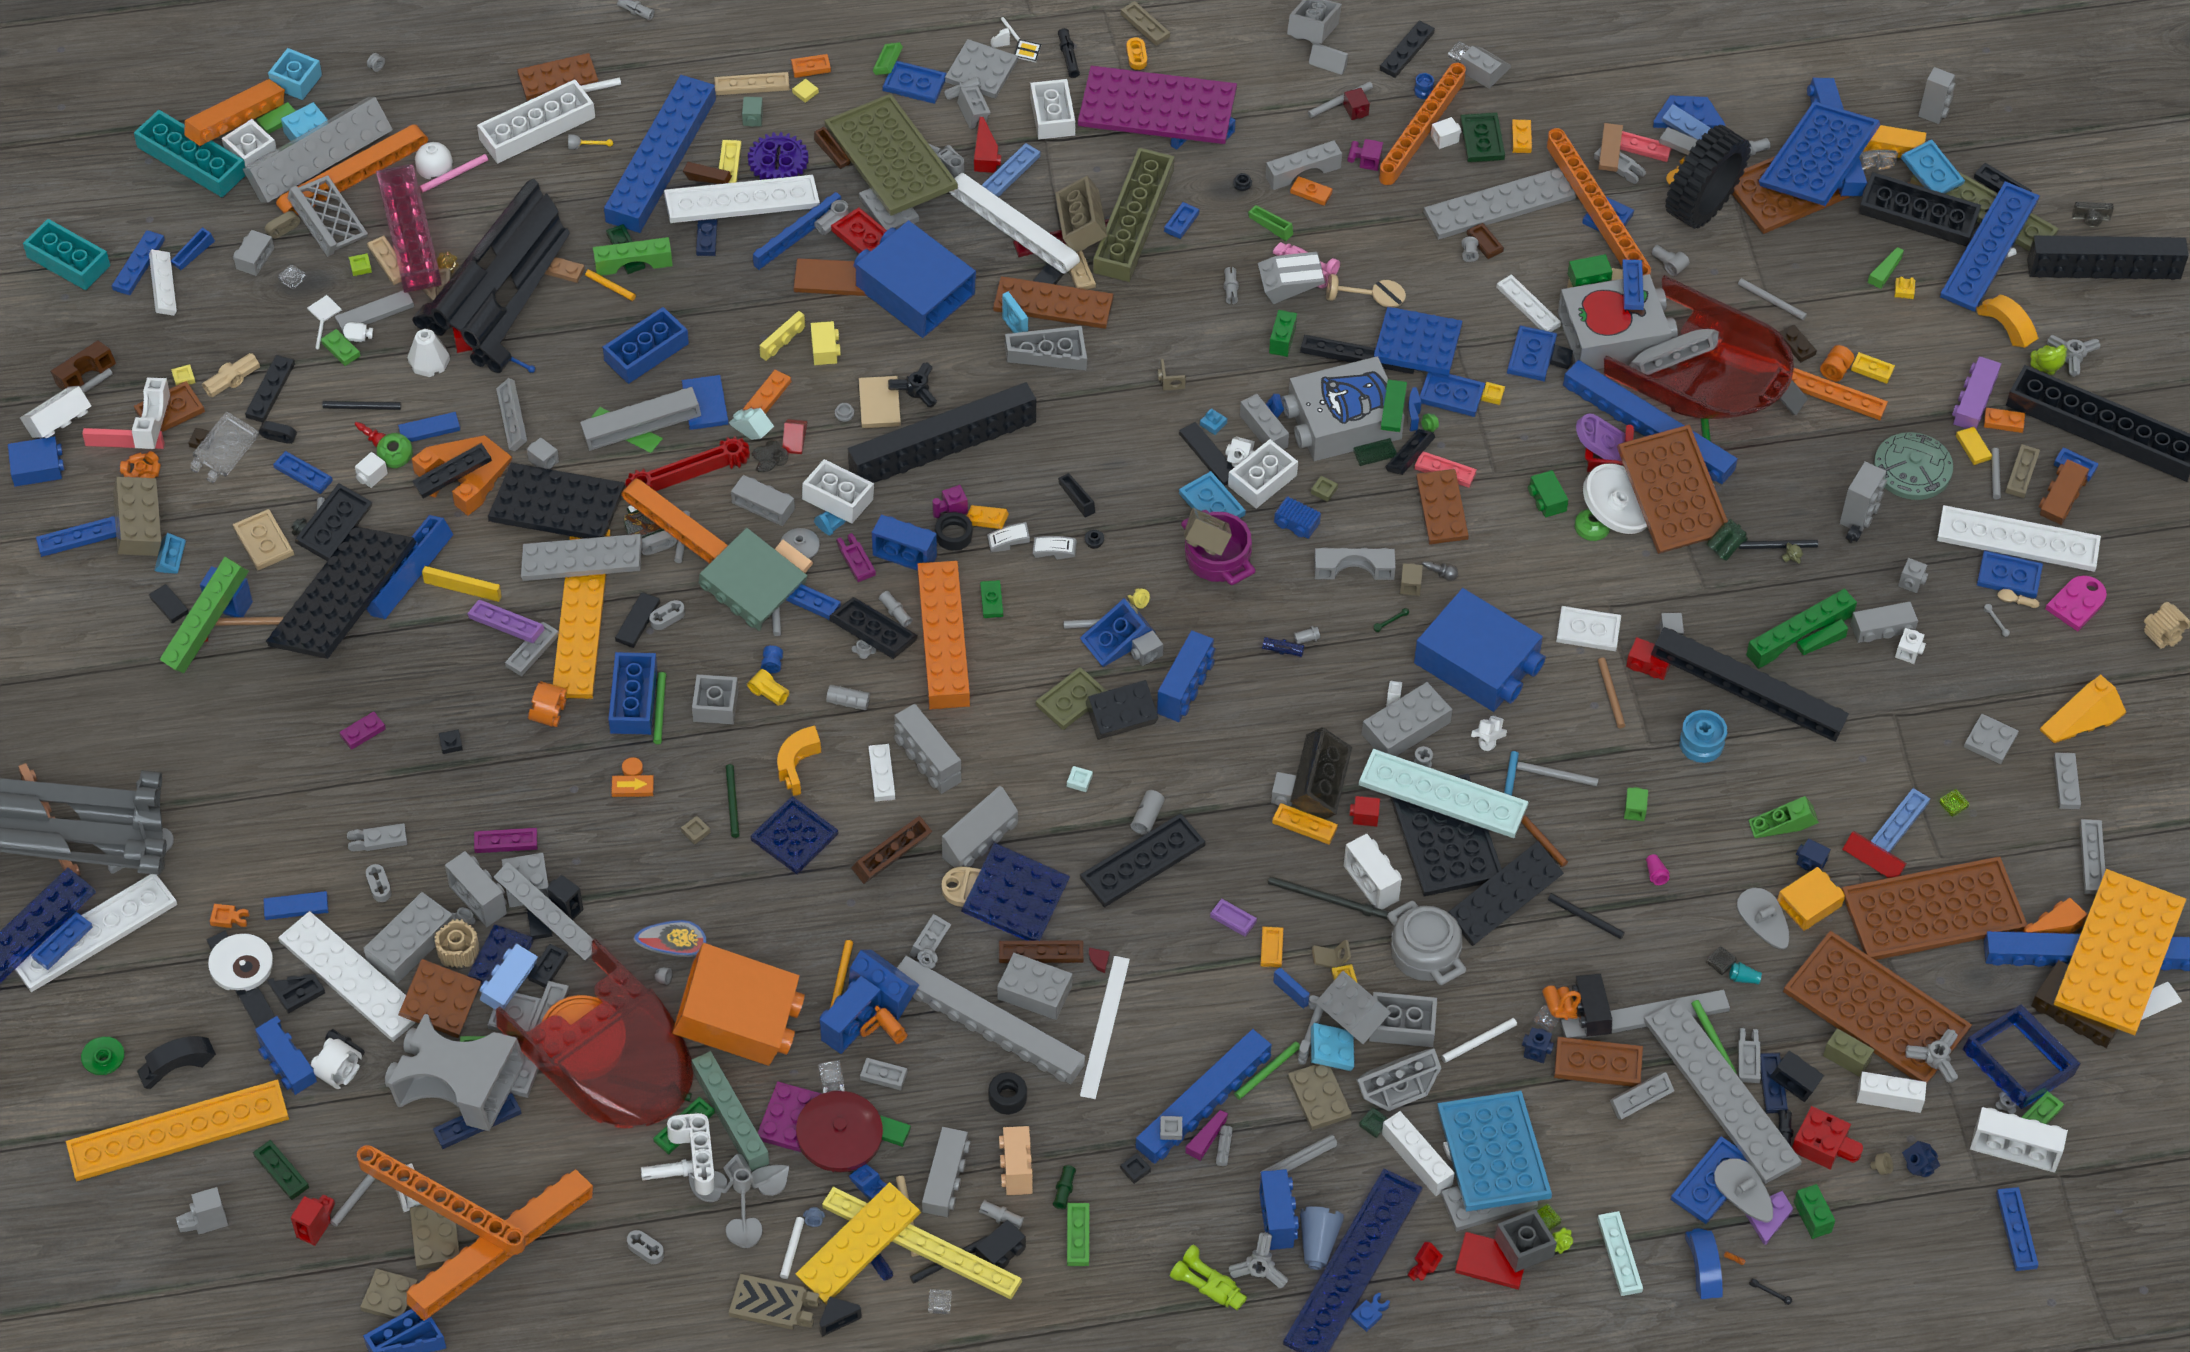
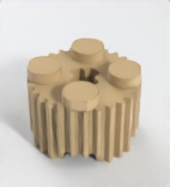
[2144,602,2190,649]
[434,919,479,968]

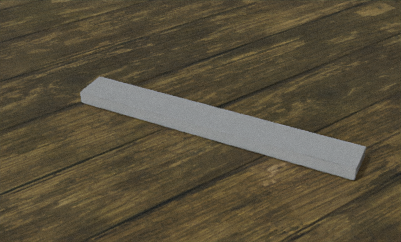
[1560,990,1730,1039]

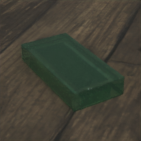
[1353,438,1397,466]

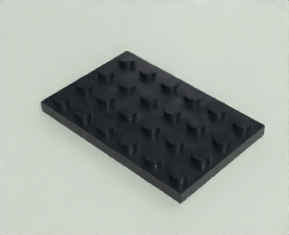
[488,463,625,539]
[1390,774,1502,897]

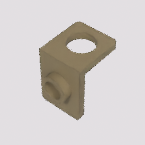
[1157,359,1186,391]
[1312,940,1351,968]

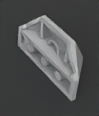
[1356,1048,1442,1111]

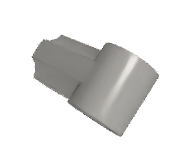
[814,200,849,235]

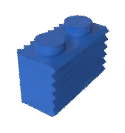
[1274,496,1321,539]

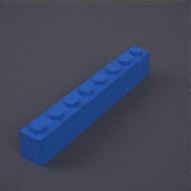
[1807,78,1867,196]
[1136,1029,1272,1164]

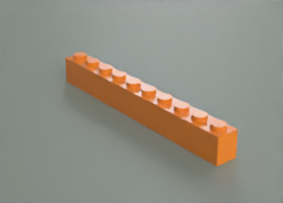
[407,1169,593,1321]

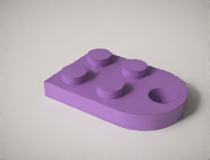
[1576,413,1625,461]

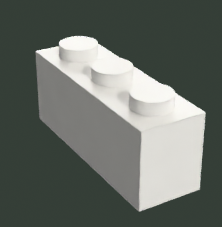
[1856,1072,1926,1113]

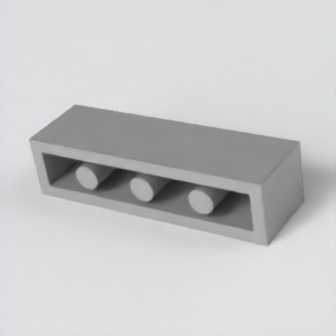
[922,1127,971,1217]

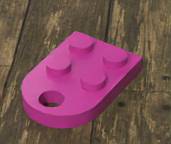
[2045,576,2107,632]

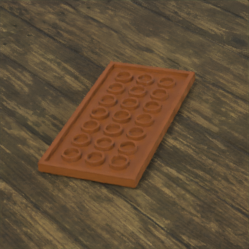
[1842,856,2027,960]
[1783,930,1972,1085]

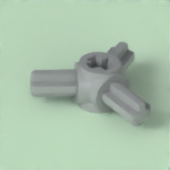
[2047,335,2101,377]
[1905,1029,1958,1083]
[1229,1232,1288,1288]

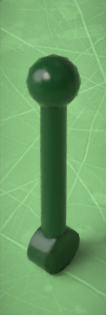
[1374,608,1409,632]

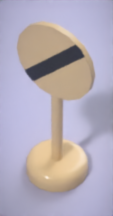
[1326,274,1406,308]

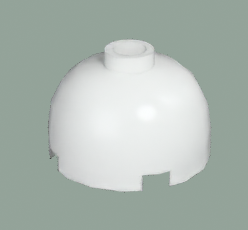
[415,142,453,179]

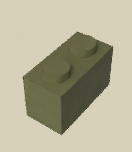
[1823,1028,1874,1077]

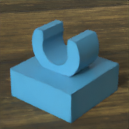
[1200,408,1227,435]

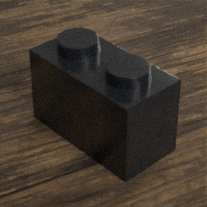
[547,874,584,920]
[1770,1050,1824,1102]
[976,1219,1026,1269]

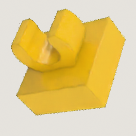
[1894,277,1915,299]

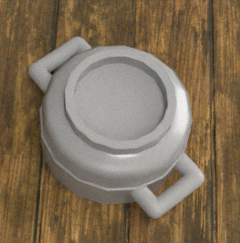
[1387,901,1466,985]

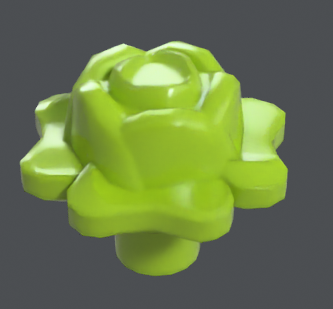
[1552,1227,1573,1254]

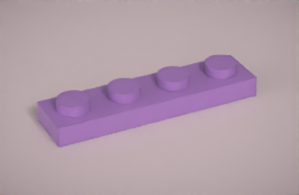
[467,600,545,643]

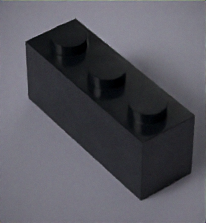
[1572,973,1613,1037]

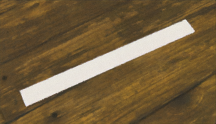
[1080,956,1130,1099]

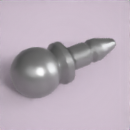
[1422,561,1458,581]

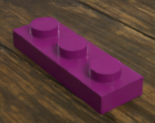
[474,828,538,853]

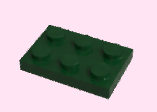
[1460,113,1505,162]

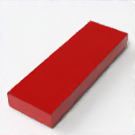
[1842,831,1907,878]

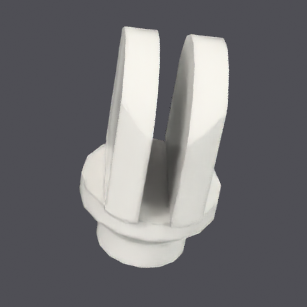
[343,322,373,342]

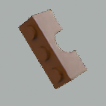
[50,341,116,390]

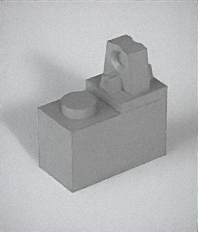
[176,1187,228,1235]

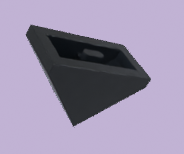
[819,1297,862,1337]

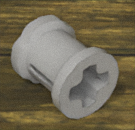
[1461,237,1479,262]
[1414,746,1433,768]

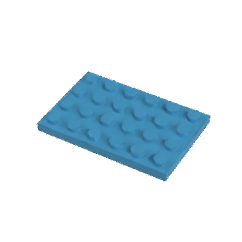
[1437,1091,1552,1212]

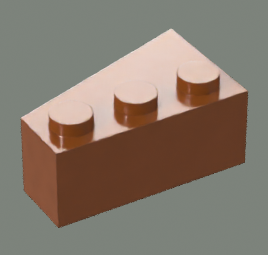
[2039,459,2089,525]

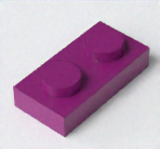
[339,712,386,750]

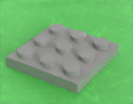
[945,39,1018,99]

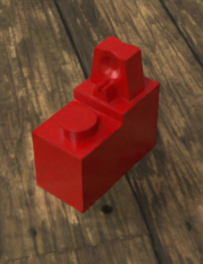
[291,1195,335,1246]

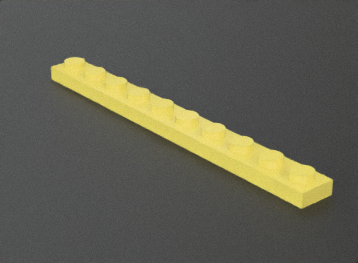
[822,1187,1022,1299]

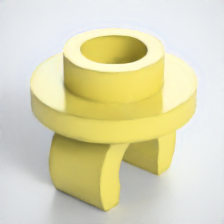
[1128,588,1150,609]

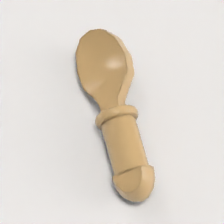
[1998,589,2039,608]

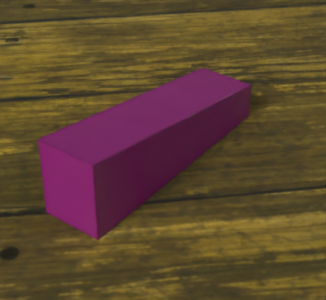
[1185,1110,1228,1161]

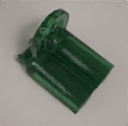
[1707,519,1748,561]

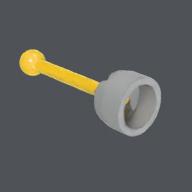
[568,134,613,150]

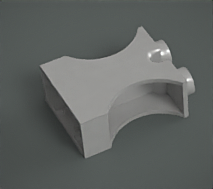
[385,1014,525,1131]

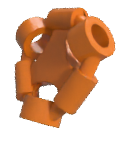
[120,451,161,478]

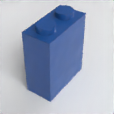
[8,436,65,487]

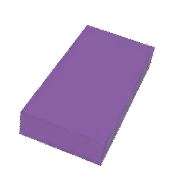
[1210,898,1257,937]

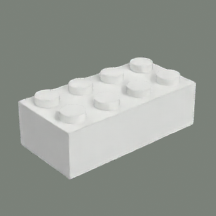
[1970,1107,2068,1173]

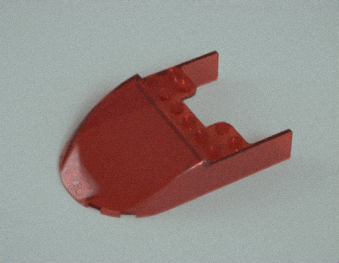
[1604,275,1794,419]
[496,939,693,1128]

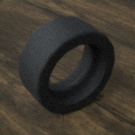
[935,512,973,551]

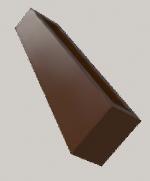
[814,127,850,169]
[683,162,732,184]

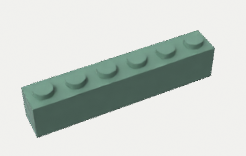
[691,1051,769,1173]

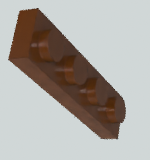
[999,940,1084,963]

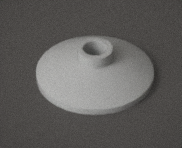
[780,528,820,559]

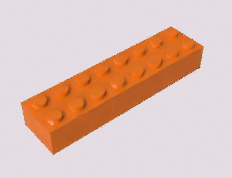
[918,561,970,709]

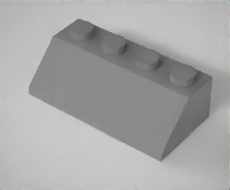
[942,786,1018,868]

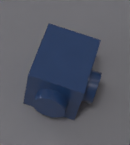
[1796,838,1831,871]

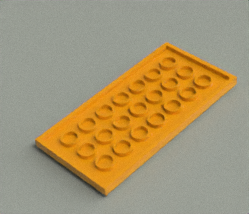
[2053,869,2186,1036]

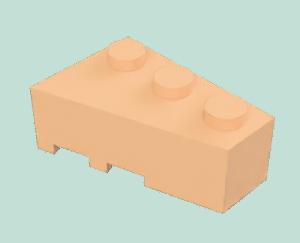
[999,1126,1032,1195]

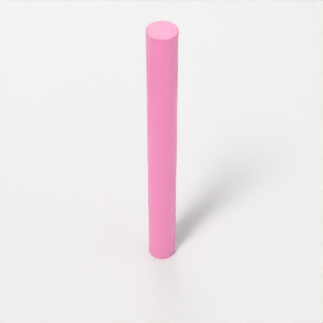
[419,154,488,193]

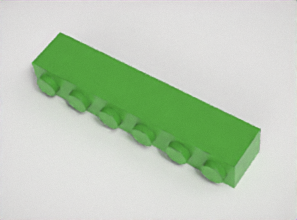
[159,557,249,673]

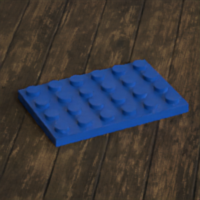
[1759,101,1880,206]

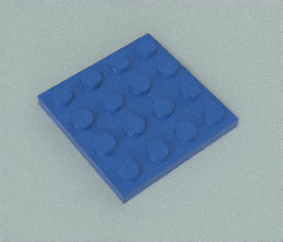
[1374,307,1462,376]

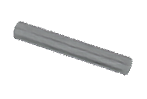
[1260,1135,1337,1175]

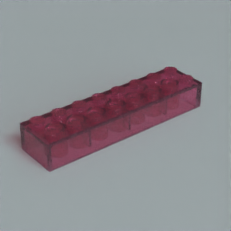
[376,164,442,293]

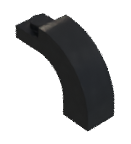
[137,1036,216,1089]

